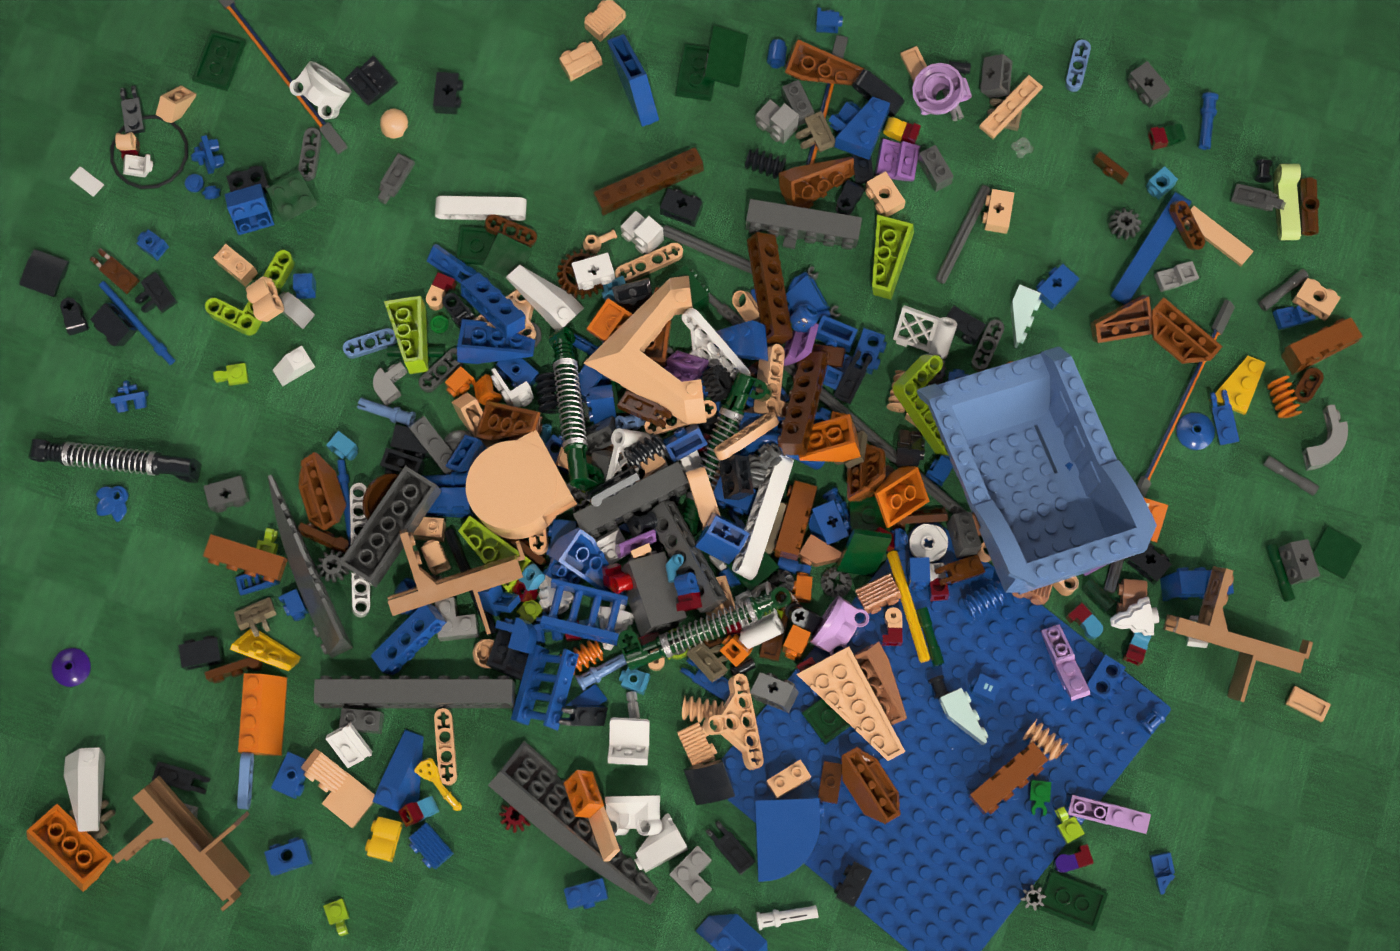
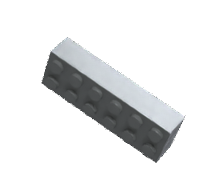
[745,199,862,250]
[573,462,689,539]
[339,466,442,588]

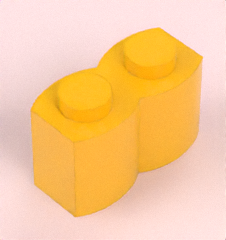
[365,816,403,862]

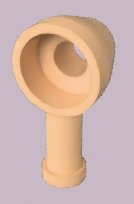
[583,229,617,254]

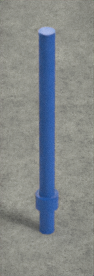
[99,281,175,365]
[337,460,355,548]

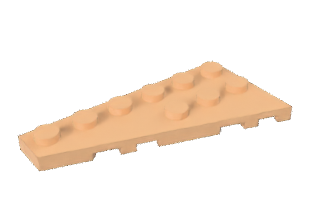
[797,646,905,761]

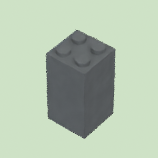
[621,551,687,637]

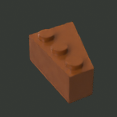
[1091,295,1152,343]

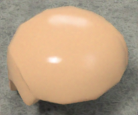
[380,108,408,139]
[472,639,495,668]

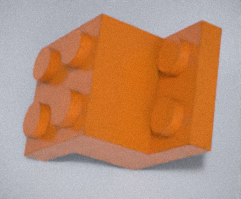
[587,298,633,343]

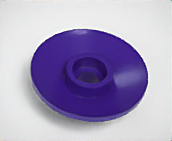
[52,648,91,687]

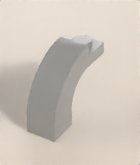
[1302,404,1348,471]

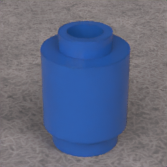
[767,39,787,68]

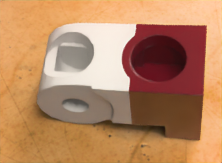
[929,563,949,602]

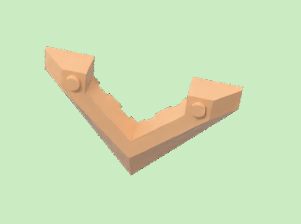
[584,276,707,425]

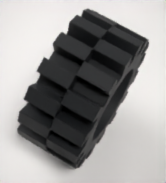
[701,364,734,402]

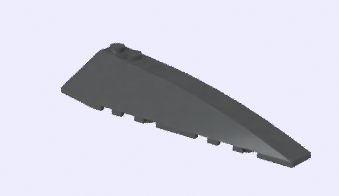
[268,475,353,658]
[488,741,659,905]

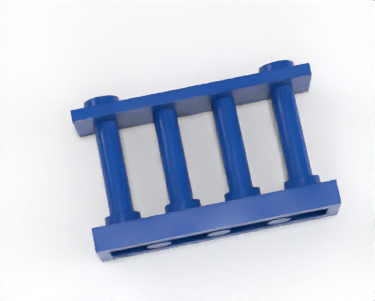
[540,578,628,646]
[511,645,579,731]

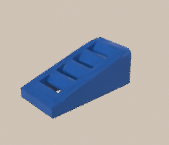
[235,574,280,596]

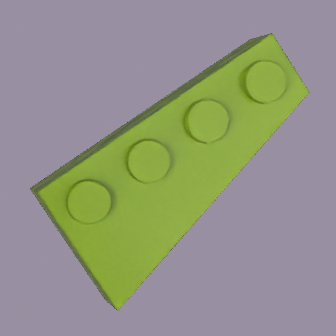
[458,516,535,594]

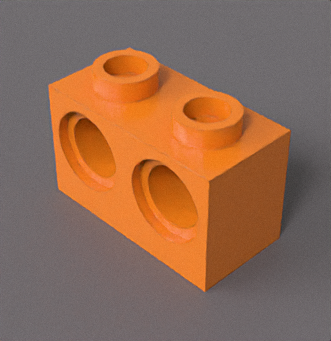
[782,624,811,661]
[564,770,604,818]

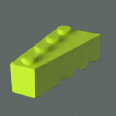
[872,215,914,300]
[384,296,428,374]

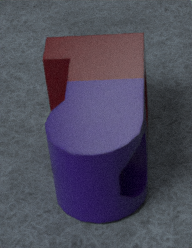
[1053,844,1094,873]

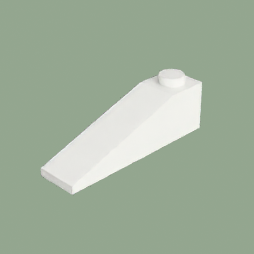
[506,265,584,331]
[64,747,106,832]

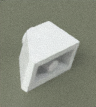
[273,346,315,386]

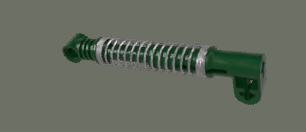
[549,326,605,492]
[682,372,772,537]
[618,587,792,671]

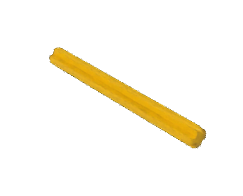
[887,550,930,663]

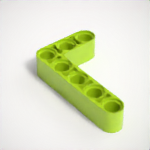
[205,250,295,336]
[893,355,949,456]

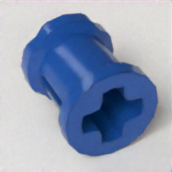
[1139,709,1166,735]

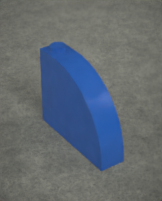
[607,34,659,127]
[755,798,825,882]

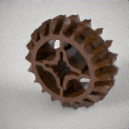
[557,249,603,299]

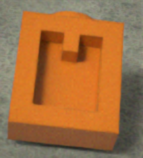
[474,374,502,405]

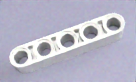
[435,196,527,221]

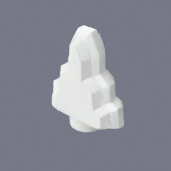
[538,574,574,614]
[1110,597,1159,636]
[597,602,634,651]

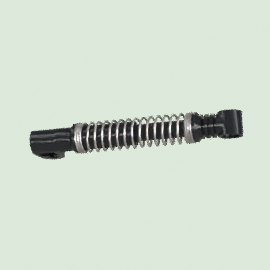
[28,439,202,483]

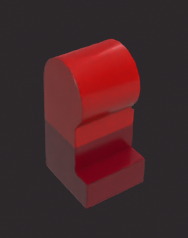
[602,563,633,594]

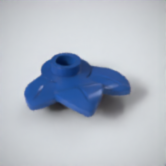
[96,486,129,522]

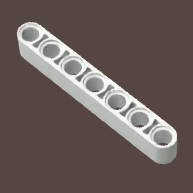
[732,454,793,580]
[349,483,370,618]

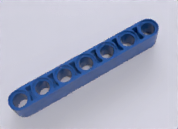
[1110,192,1192,305]

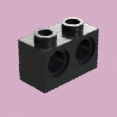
[226,166,269,194]
[719,455,754,500]

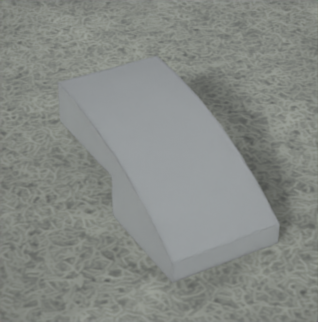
[1154,261,1199,292]

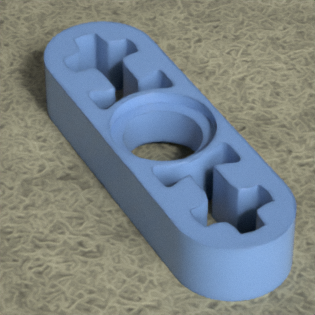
[1065,40,1091,92]
[343,328,397,359]
[237,752,254,810]

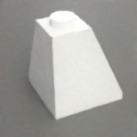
[635,813,688,872]

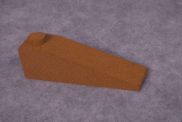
[784,39,864,86]
[779,157,854,209]
[475,401,540,441]

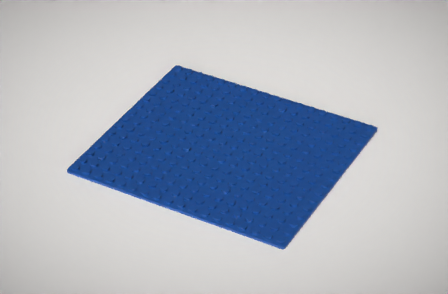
[722,522,1171,951]

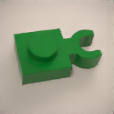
[1029,780,1051,816]

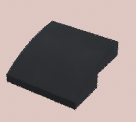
[345,55,398,106]
[19,249,69,297]
[612,278,653,314]
[486,629,529,681]
[683,759,735,805]

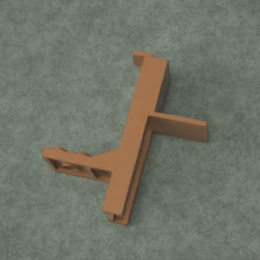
[387,528,525,634]
[1163,566,1313,702]
[112,776,251,911]

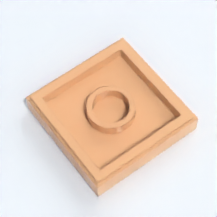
[322,773,375,828]

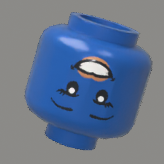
[790,304,818,333]

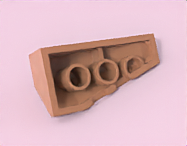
[853,642,907,725]

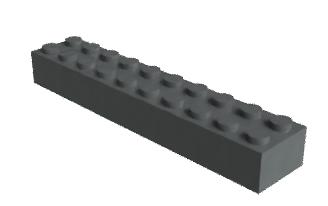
[314,676,516,708]

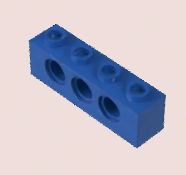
[460,272,526,339]
[371,604,447,675]

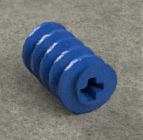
[963,580,1007,618]

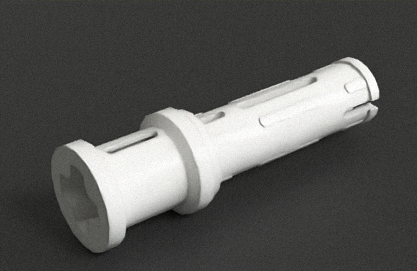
[756,905,818,930]

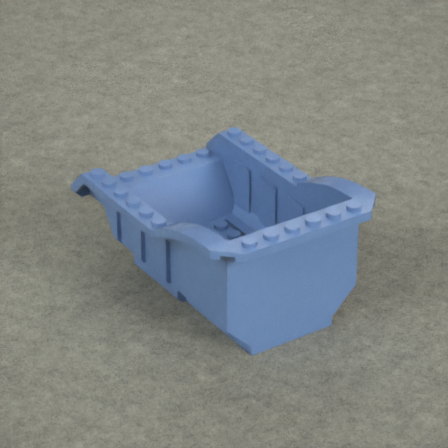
[917,347,1157,595]

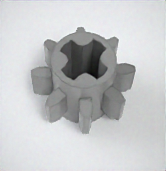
[1020,885,1046,911]

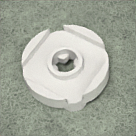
[909,524,948,563]

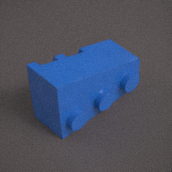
[834,97,890,160]
[706,320,768,361]
[425,487,474,518]
[1160,567,1234,601]

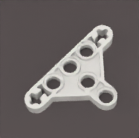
[682,308,751,380]

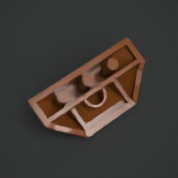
[1152,297,1223,364]
[847,444,886,501]
[298,452,346,530]
[842,747,901,824]

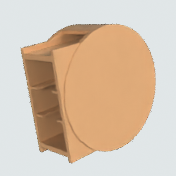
[466,430,577,539]

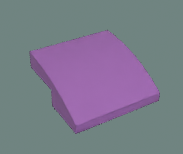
[875,139,920,181]
[784,323,819,366]
[664,350,709,382]
[615,529,656,559]

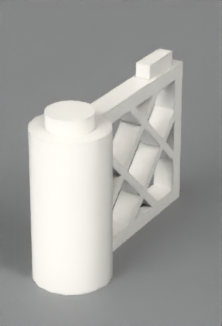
[893,305,957,359]
[606,428,651,488]
[734,581,784,649]

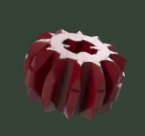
[499,804,531,833]

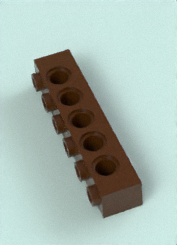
[594,147,704,216]
[747,232,793,345]
[778,352,828,456]

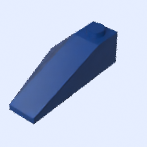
[457,319,535,364]
[547,528,611,592]
[372,730,424,816]

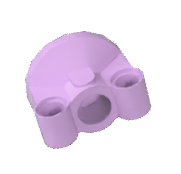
[912,63,972,115]
[810,596,869,656]

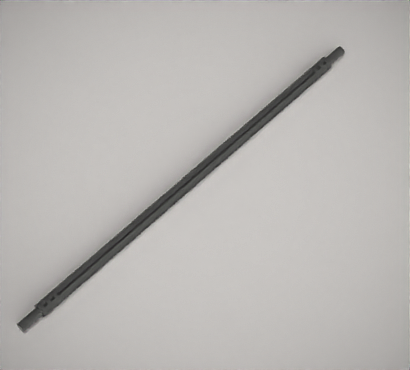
[708,293,967,514]

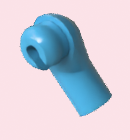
[540,424,552,445]
[666,554,684,583]

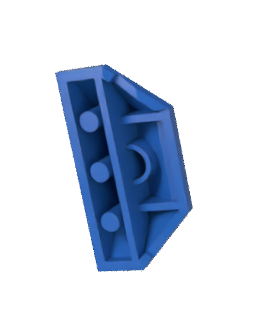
[696,914,768,951]

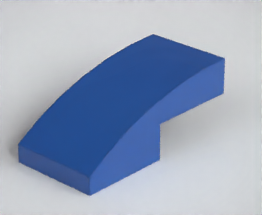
[823,354,853,390]
[566,684,608,706]

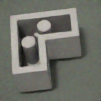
[755,100,799,145]
[435,597,479,641]
[669,846,712,904]

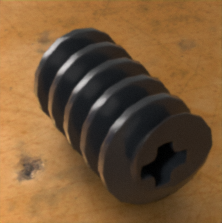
[745,148,787,179]
[535,372,561,414]
[624,433,668,470]

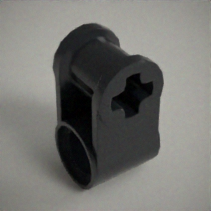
[836,180,865,215]
[443,293,475,329]
[60,297,89,336]
[626,511,657,538]
[785,602,824,636]

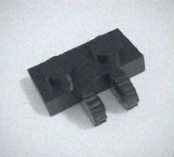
[135,272,178,313]

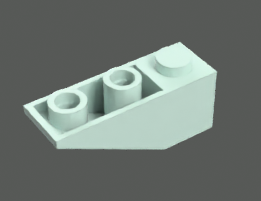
[1010,285,1042,348]
[939,688,988,745]

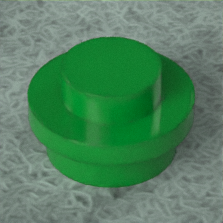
[430,315,449,334]

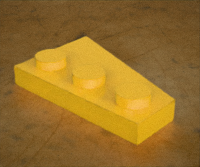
[1209,356,1266,415]
[230,629,301,671]

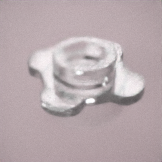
[1011,137,1033,158]

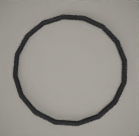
[110,115,188,189]

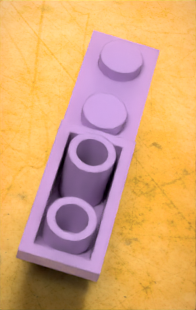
[1041,624,1090,701]
[1068,795,1151,834]

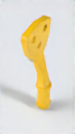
[414,758,462,811]

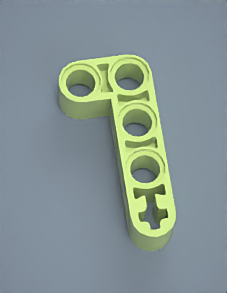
[1274,163,1301,241]

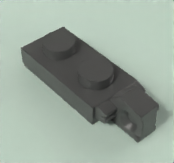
[378,153,415,205]
[1231,184,1286,211]

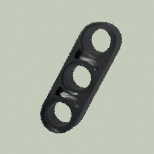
[852,69,905,117]

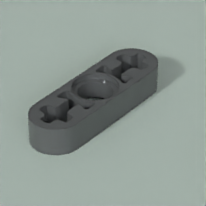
[298,128,322,181]
[971,320,1004,372]
[419,348,463,393]

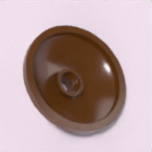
[362,473,399,521]

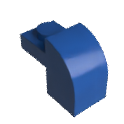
[828,101,862,133]
[478,585,521,616]
[495,617,537,654]

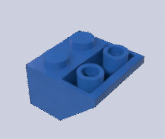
[225,184,274,235]
[695,512,750,564]

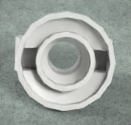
[290,61,352,119]
[605,795,662,836]

